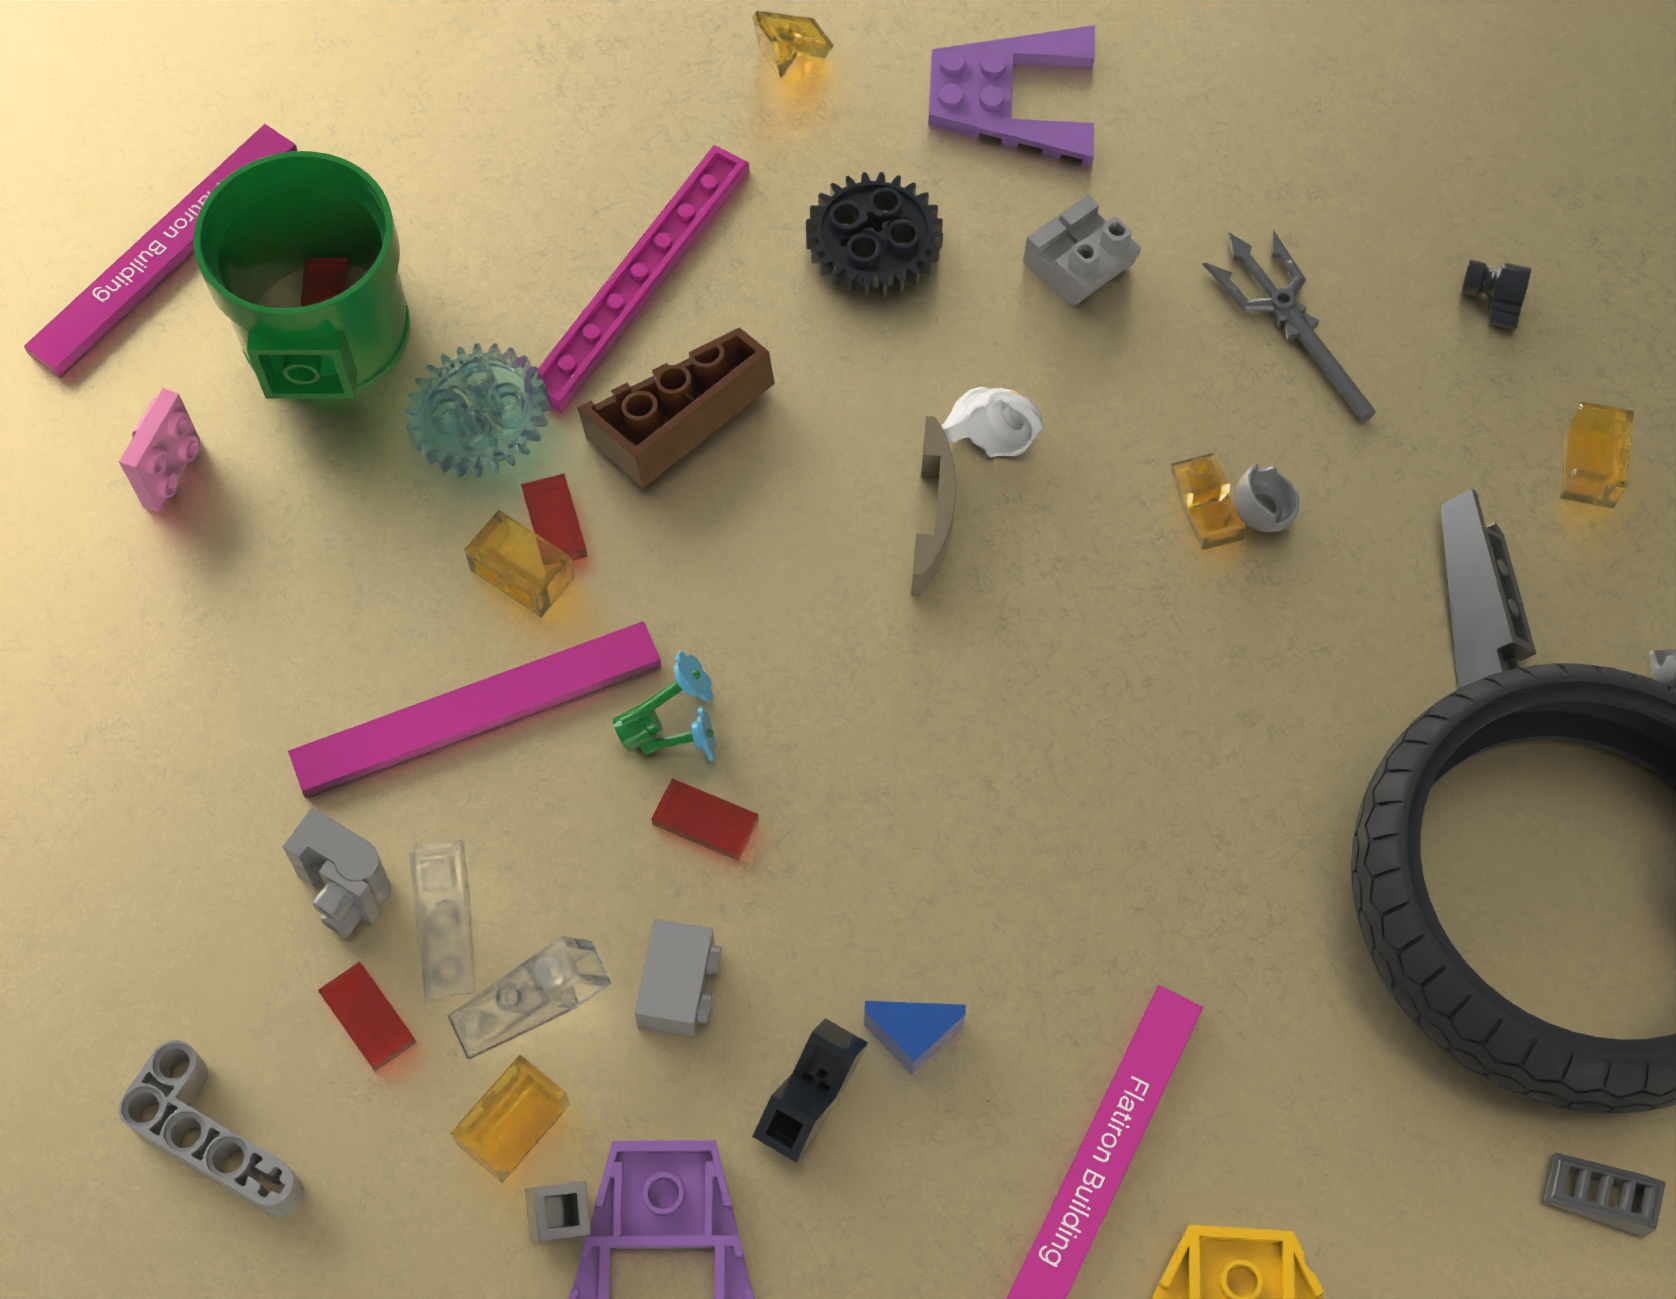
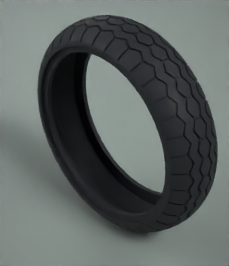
[1351,663,1676,1113]

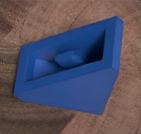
[864,1001,966,1075]

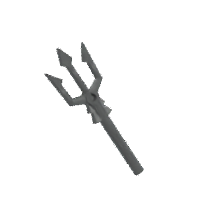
[1202,229,1376,422]

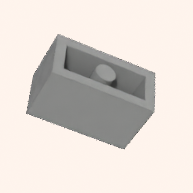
[634,919,722,1038]

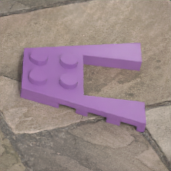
[928,26,1095,167]
[569,1140,754,1299]

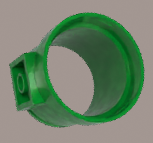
[193,151,410,400]

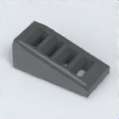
[1543,1153,1665,1237]

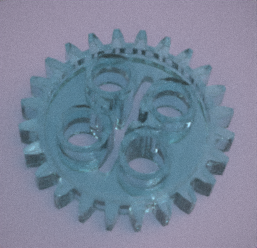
[405,343,551,477]

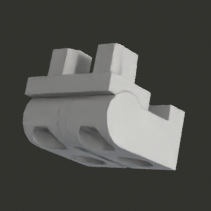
[1023,195,1141,305]
[282,807,391,938]

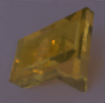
[753,11,834,78]

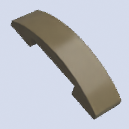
[911,416,956,596]

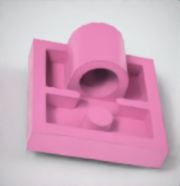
[119,388,200,513]

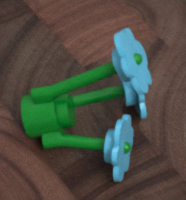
[613,650,716,761]

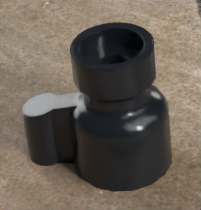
[1461,259,1531,330]

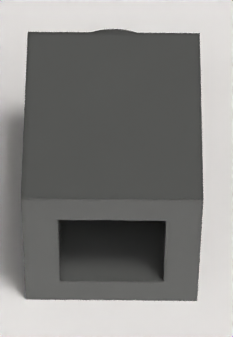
[525,1181,591,1242]

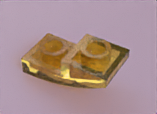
[1171,453,1246,550]

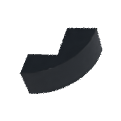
[752,1018,868,1162]

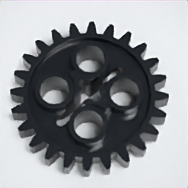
[806,172,944,297]

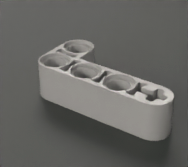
[119,1040,304,1217]

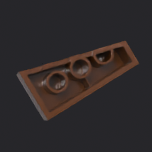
[577,327,775,489]

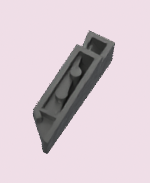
[1441,489,1537,689]

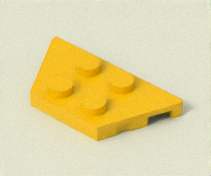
[1151,1225,1325,1299]

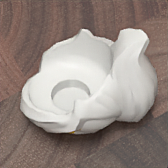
[941,386,1043,458]

